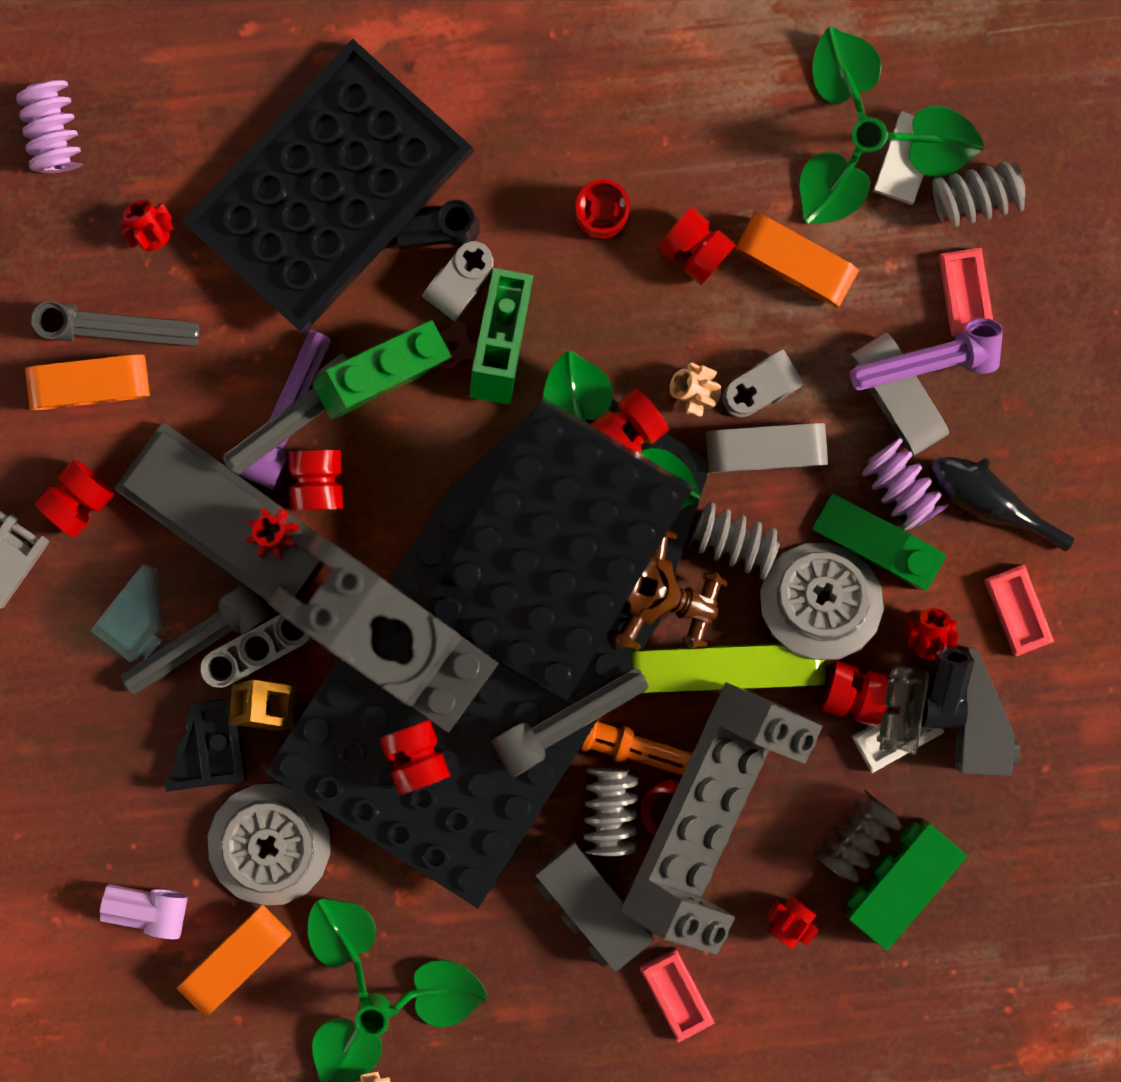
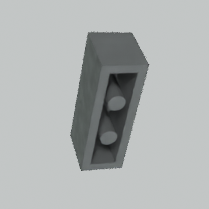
[535,838,654,973]

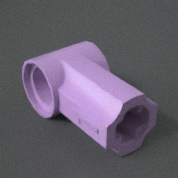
[100,884,188,939]

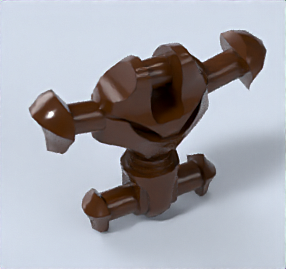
[608,531,727,651]

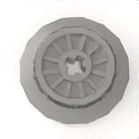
[760,543,884,660]
[208,783,331,906]

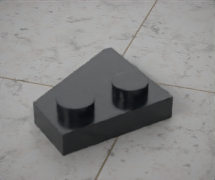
[165,698,247,792]

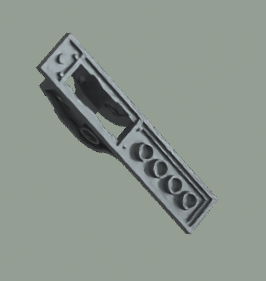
[114,422,499,732]

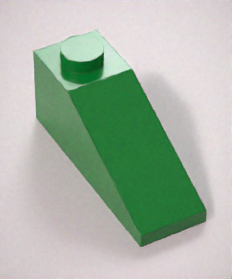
[469,268,534,405]
[811,493,947,591]

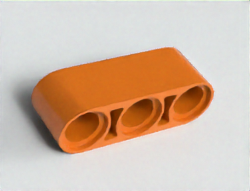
[734,213,859,308]
[25,355,150,410]
[176,904,292,1018]

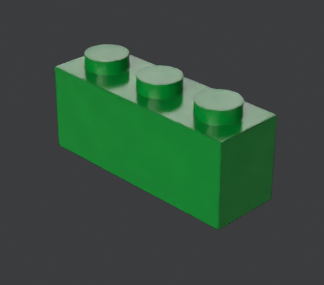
[312,320,452,421]
[844,818,968,951]

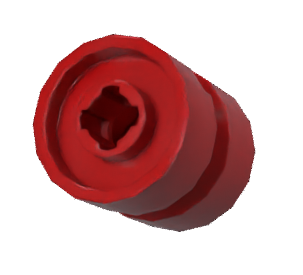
[575,179,630,241]
[657,207,736,286]
[590,388,669,454]
[287,450,344,511]
[34,459,115,538]
[820,660,892,728]
[379,720,451,795]

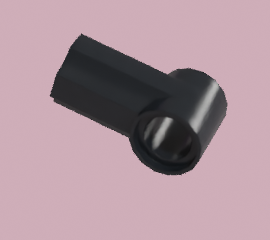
[396,199,480,249]
[915,647,975,729]

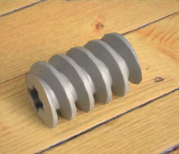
[932,160,1026,228]
[687,502,780,580]
[584,767,638,856]

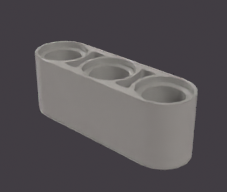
[850,332,949,456]
[706,423,828,473]
[200,614,312,688]

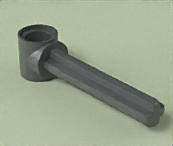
[31,301,200,347]
[223,353,349,475]
[121,584,273,694]
[491,668,649,778]

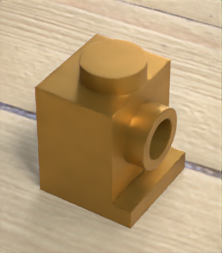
[229,680,298,731]

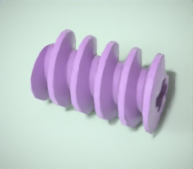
[16,80,83,173]
[862,437,949,531]

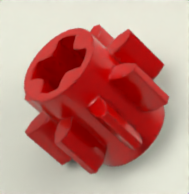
[119,199,174,252]
[245,507,300,560]
[906,608,959,660]
[766,896,819,949]

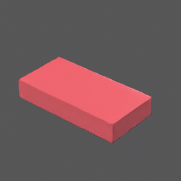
[938,247,993,337]
[983,564,1054,657]
[640,948,715,1043]

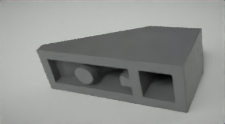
[955,646,1020,776]

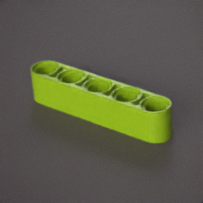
[629,643,827,693]

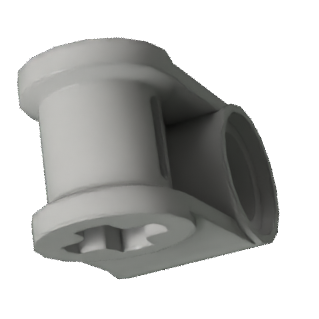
[422,241,494,322]
[722,349,804,418]

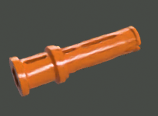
[580,721,693,776]

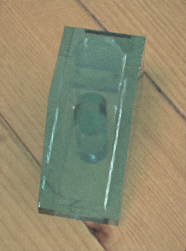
[90,564,163,662]

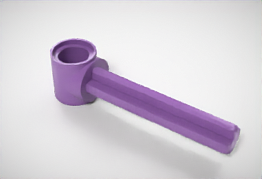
[850,318,1003,391]
[239,330,331,491]

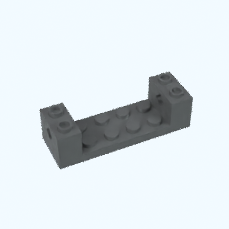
[620,682,823,955]

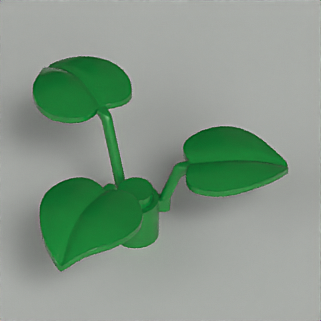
[799,27,984,224]
[543,351,700,509]
[308,898,487,1082]

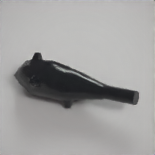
[928,456,1074,552]

